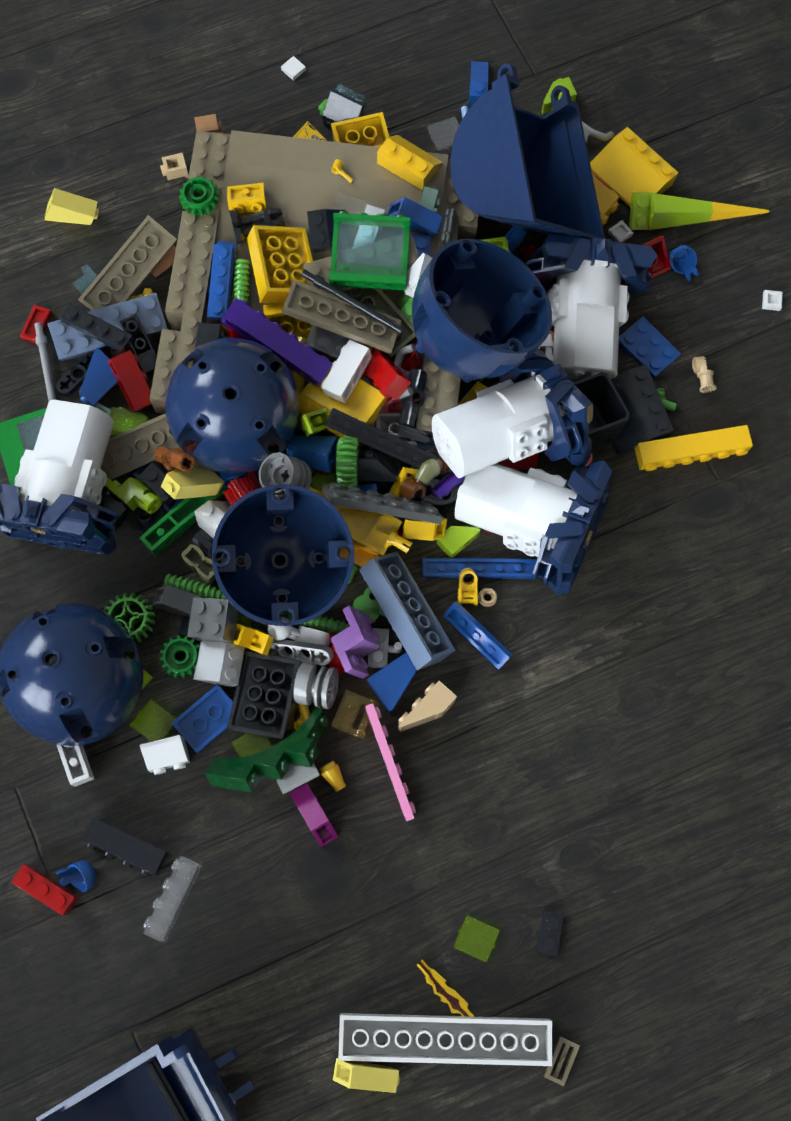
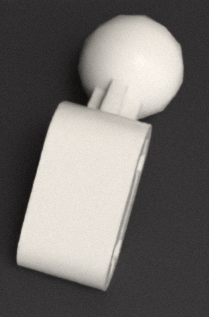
[267,616,331,654]

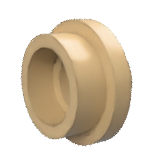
[478,588,497,607]

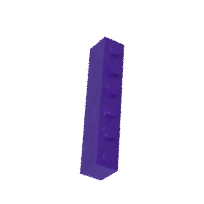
[221,298,333,387]

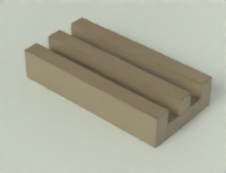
[544,1036,580,1086]

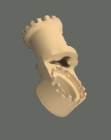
[692,356,717,393]

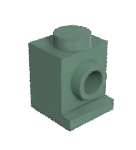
[419,186,441,213]

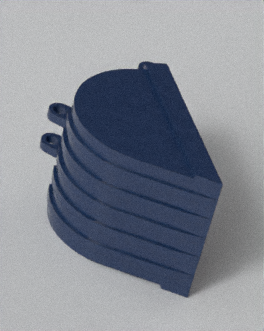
[451,63,605,239]
[36,1026,256,1121]

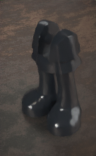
[229,208,285,245]

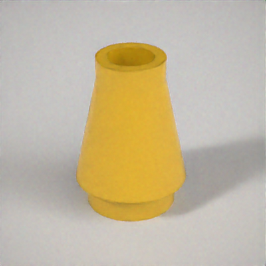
[320,760,346,792]

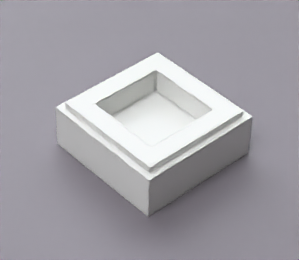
[281,56,306,81]
[607,220,633,243]
[762,290,783,311]

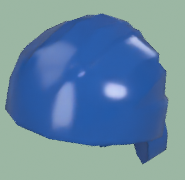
[669,245,699,281]
[56,860,96,892]

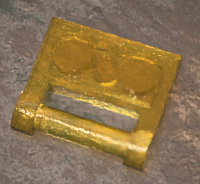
[331,690,379,740]

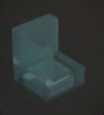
[73,264,97,295]

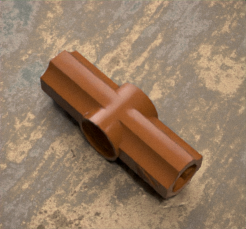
[153,446,196,472]

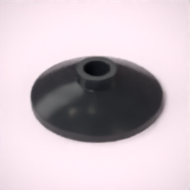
[126,506,164,532]

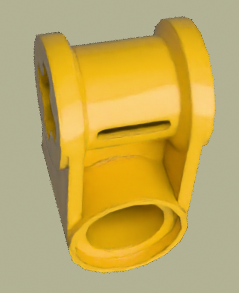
[458,568,478,606]

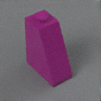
[290,783,338,847]

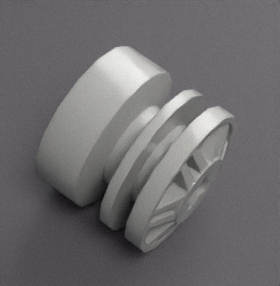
[259,452,311,497]
[294,663,339,709]

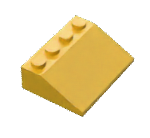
[590,127,678,208]
[247,225,313,303]
[299,361,386,446]

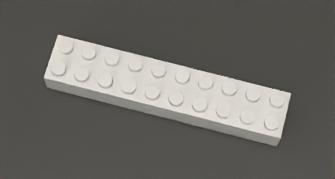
[338,1013,552,1066]

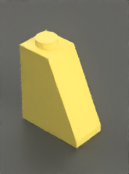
[44,188,99,225]
[161,463,224,499]
[333,1058,400,1093]

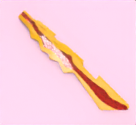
[417,959,480,1017]

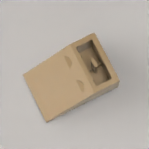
[398,681,457,732]

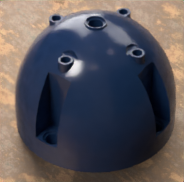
[412,239,552,383]
[165,337,300,475]
[212,484,354,626]
[0,603,144,746]

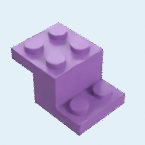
[331,606,381,679]

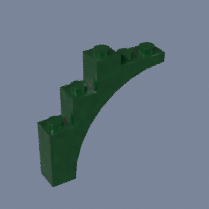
[205,707,329,793]

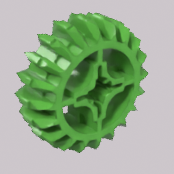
[336,436,359,488]
[105,593,155,643]

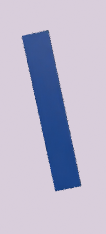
[422,558,537,579]

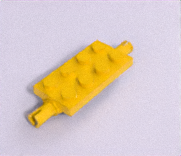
[309,486,413,556]

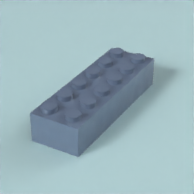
[47,293,168,361]
[359,552,456,670]

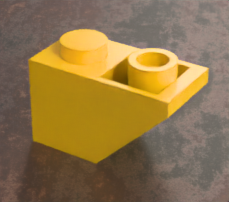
[403,518,447,541]

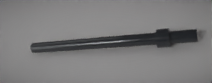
[301,269,404,334]

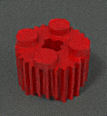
[223,472,262,506]

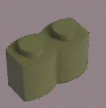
[181,544,216,585]

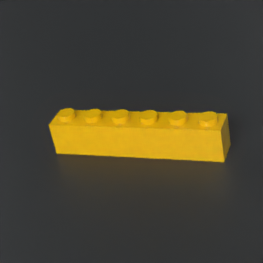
[635,425,753,471]

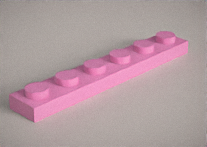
[365,703,416,821]

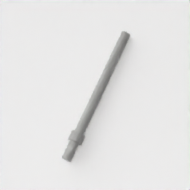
[35,322,56,401]

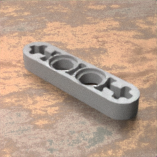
[268,639,334,665]

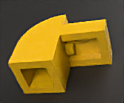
[233,623,274,655]

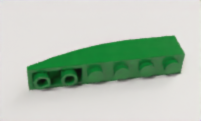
[139,487,229,557]

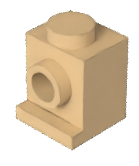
[160,153,189,180]

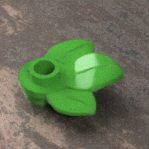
[353,587,385,624]

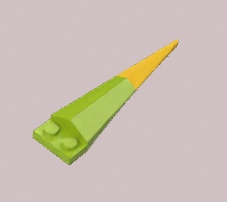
[629,192,770,230]

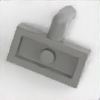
[368,628,402,668]

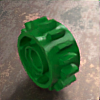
[179,176,220,217]
[159,635,200,679]

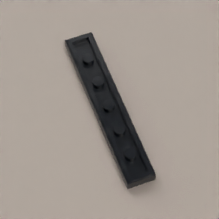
[325,408,438,469]

